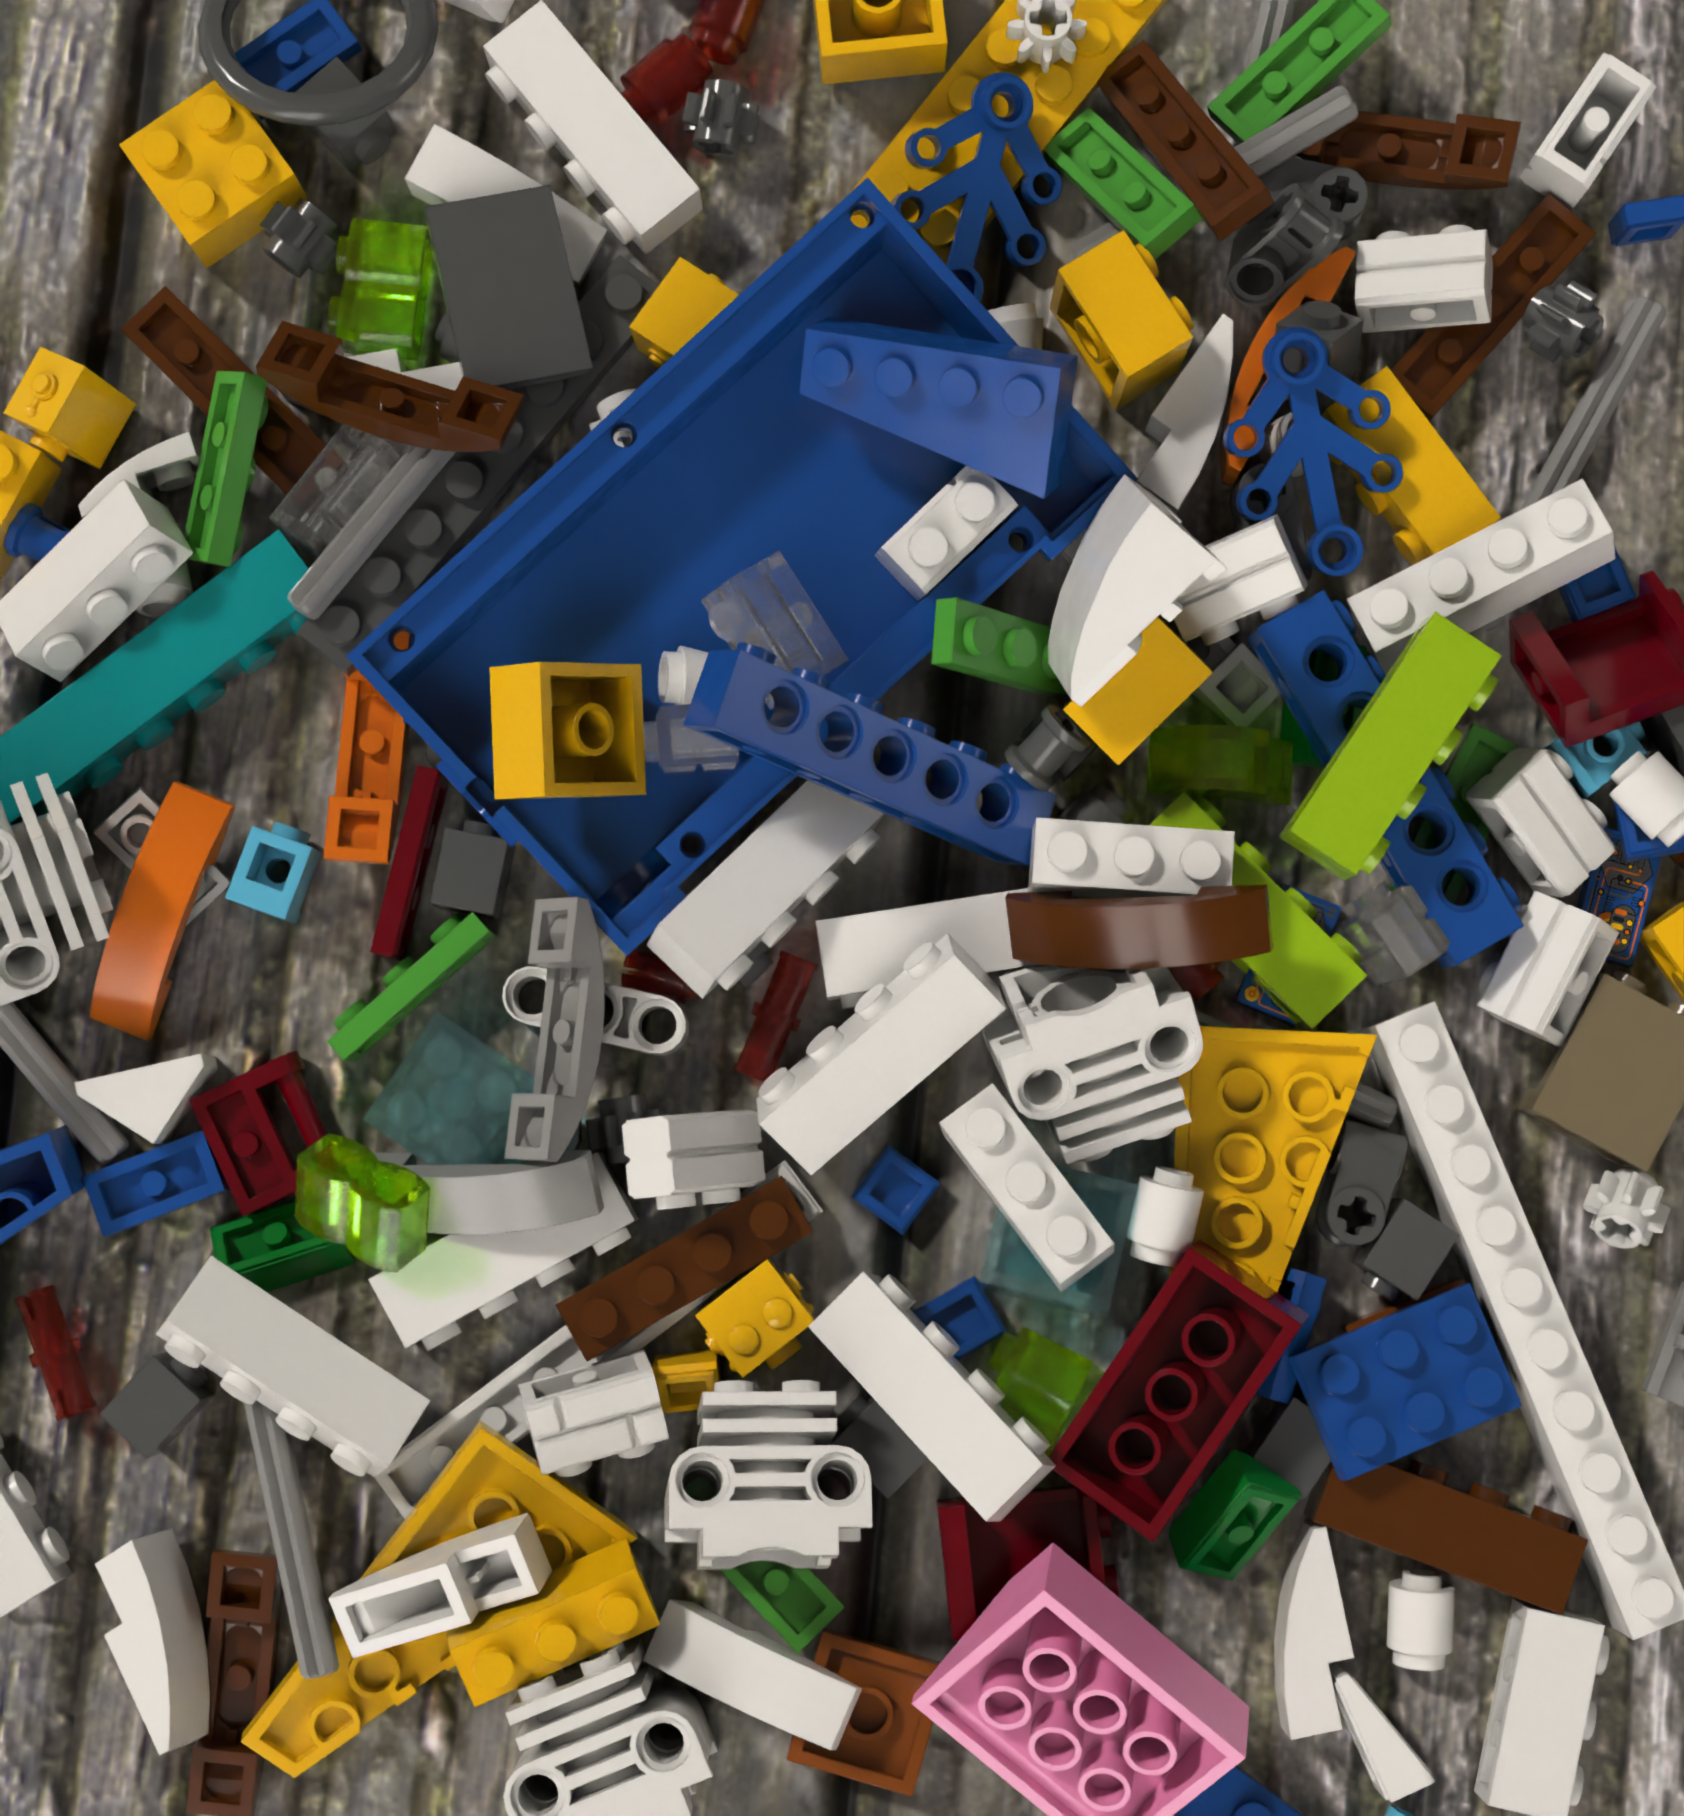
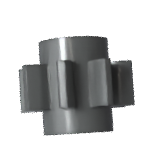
[682,79,760,157]
[260,198,341,278]
[1523,280,1604,364]
[585,1094,663,1165]

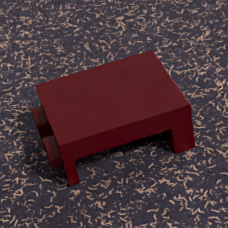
[1509,570,1684,748]
[936,1485,1119,1640]

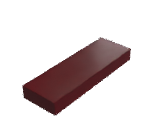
[370,765,449,961]

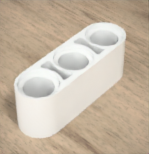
[502,966,689,1056]

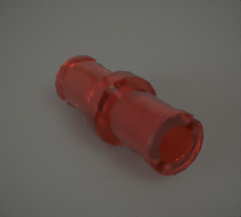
[733,950,819,1081]
[14,1285,97,1422]

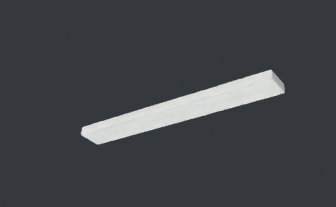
[375,1160,823,1519]

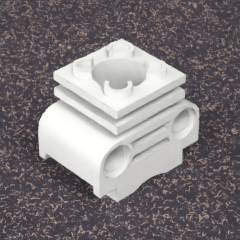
[0,773,113,1006]
[982,966,1203,1164]
[664,1380,873,1570]
[503,1639,718,1816]

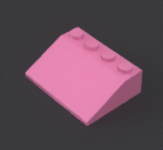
[911,1543,1250,1816]

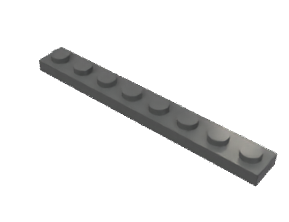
[296,255,659,677]

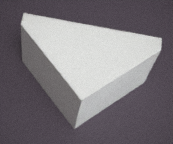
[74,1053,218,1144]

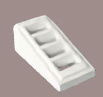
[1329,1663,1435,1803]

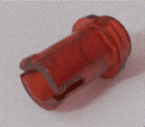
[621,949,700,1005]

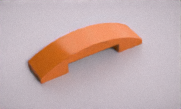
[1219,246,1356,486]
[323,632,410,865]
[89,781,236,1041]

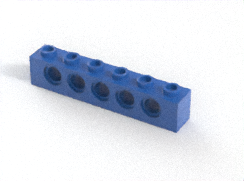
[1247,590,1524,969]
[683,642,1057,867]

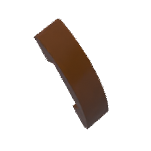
[1296,95,1521,190]
[256,321,524,452]
[1005,884,1273,969]
[186,1549,281,1816]

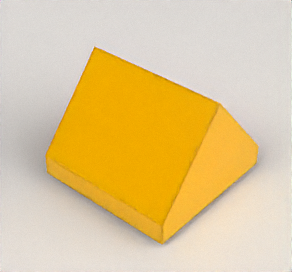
[652,1349,721,1413]

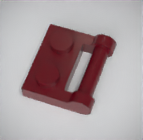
[189,1051,351,1217]

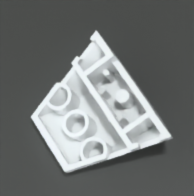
[1048,474,1227,707]

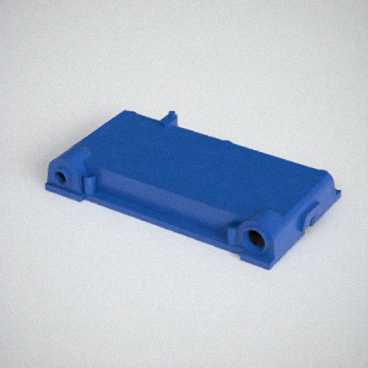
[345,177,1138,956]

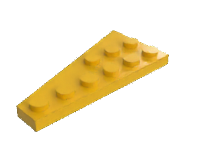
[1169,1025,1377,1292]
[241,1420,638,1778]

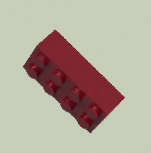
[1048,1239,1310,1543]

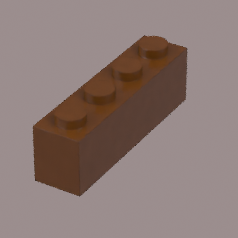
[1303,1459,1588,1615]

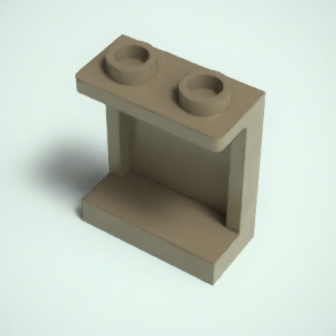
[1517,970,1684,1172]

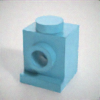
[1542,721,1647,799]
[225,821,321,925]

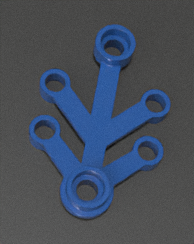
[891,72,1062,302]
[1223,327,1403,576]

